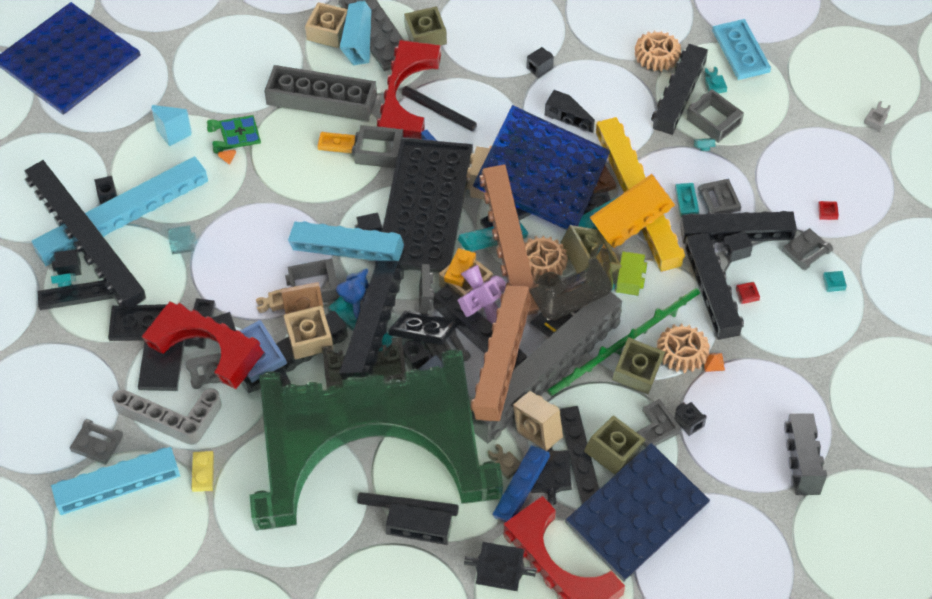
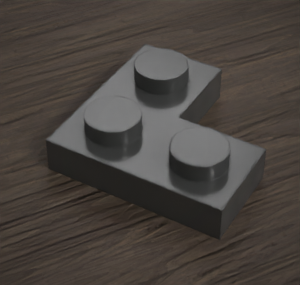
[637,399,682,448]

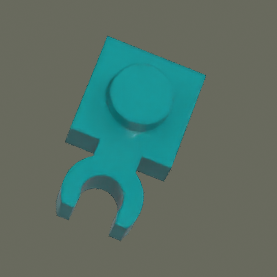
[704,66,728,94]

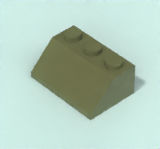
[560,225,622,281]

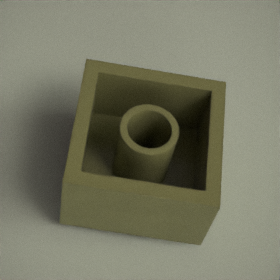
[404,6,447,46]
[612,337,665,394]
[584,415,646,475]

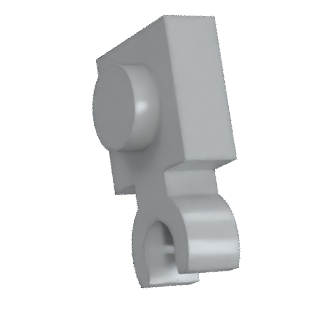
[863,101,891,131]

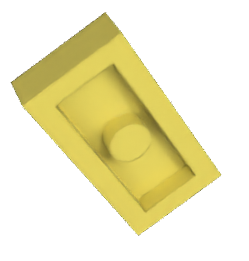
[191,451,214,492]

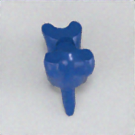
[336,268,369,319]

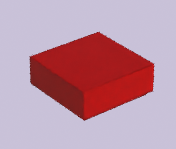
[818,201,839,220]
[735,282,760,304]

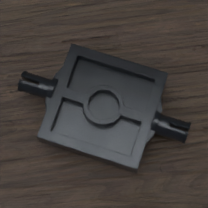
[531,447,572,505]
[464,542,537,592]

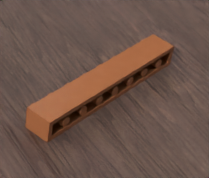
[479,165,540,315]
[471,286,532,421]

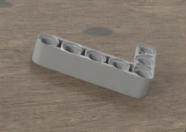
[112,388,222,445]

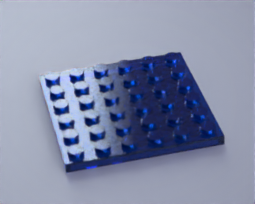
[0,2,141,115]
[473,105,610,230]

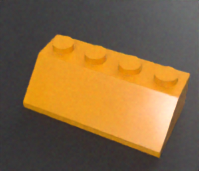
[590,173,675,248]

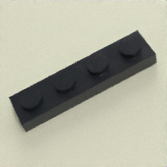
[37,280,115,311]

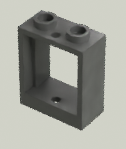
[686,89,744,143]
[352,125,404,168]
[285,258,340,303]

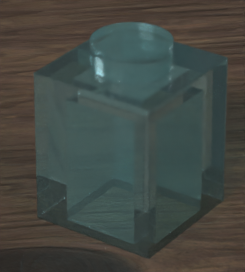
[168,225,197,255]

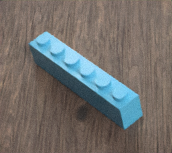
[288,221,404,261]
[51,447,181,515]

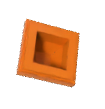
[218,149,236,165]
[704,353,725,372]

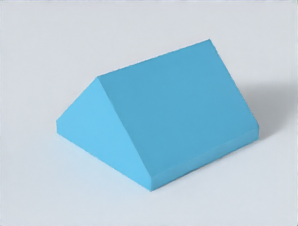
[151,105,192,146]

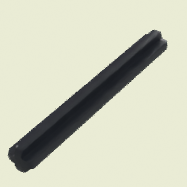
[402,86,477,131]
[357,492,459,517]

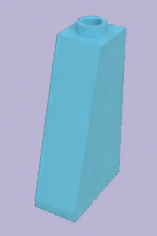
[340,1,371,66]

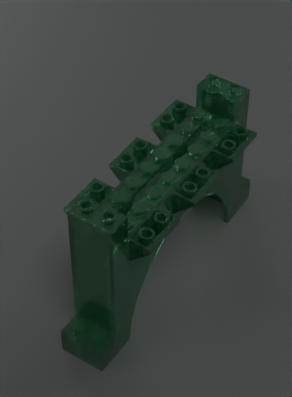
[249,349,504,531]

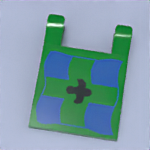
[206,115,261,154]

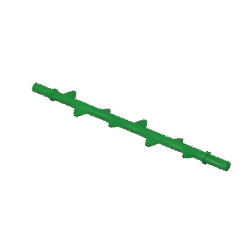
[547,288,700,396]

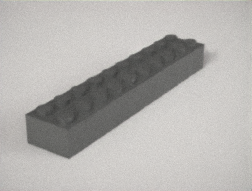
[470,287,622,444]

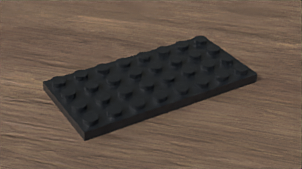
[375,138,473,273]

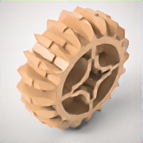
[634,30,681,72]
[524,235,568,283]
[657,323,710,374]

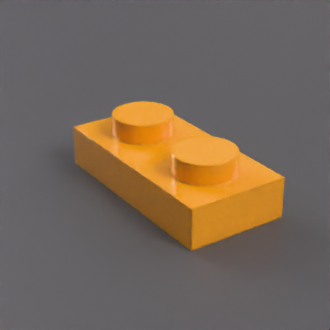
[317,132,356,153]
[444,248,476,287]

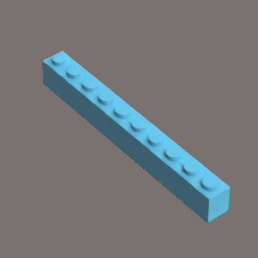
[31,156,208,267]

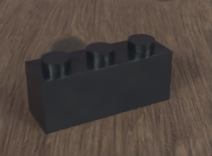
[385,503,453,545]

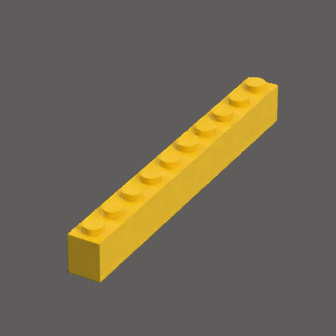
[596,117,685,272]

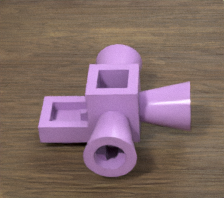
[457,265,506,324]

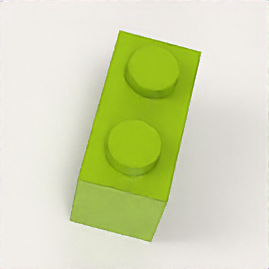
[616,251,648,296]

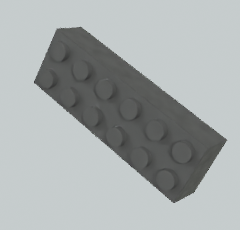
[264,65,377,122]

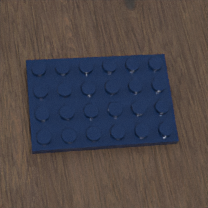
[565,443,710,582]

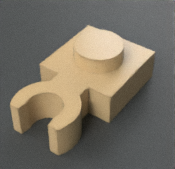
[255,287,286,313]

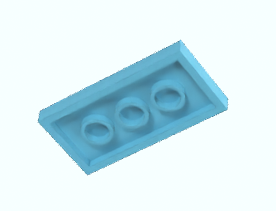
[712,19,771,80]

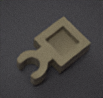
[488,444,521,480]

